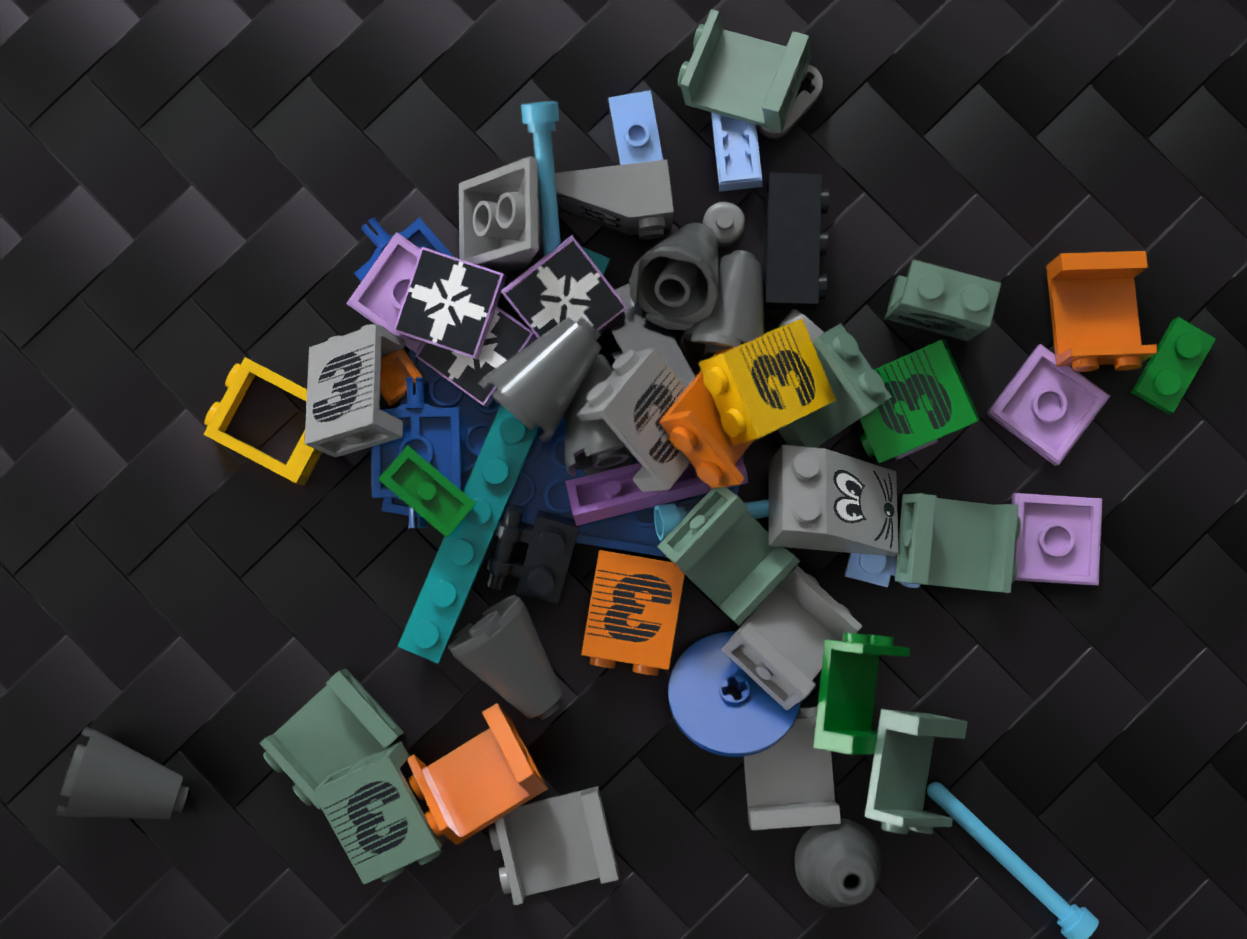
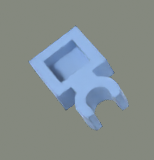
[844,553,920,588]

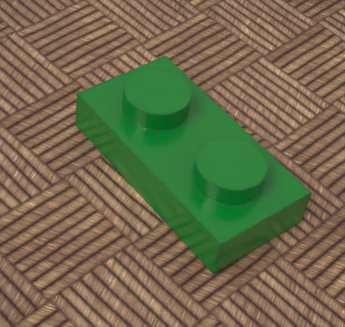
[1131,317,1216,414]
[378,445,476,538]

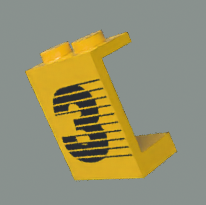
[698,318,836,446]

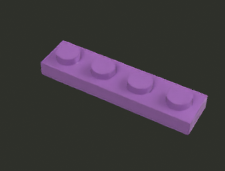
[565,456,748,526]

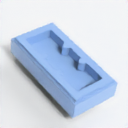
[609,90,663,165]
[711,112,762,192]

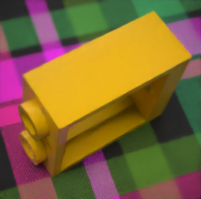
[203,357,322,485]

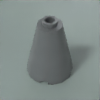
[629,223,718,330]
[679,250,765,363]
[479,317,602,444]
[564,354,635,477]
[448,595,563,720]
[57,727,189,820]
[795,818,882,907]

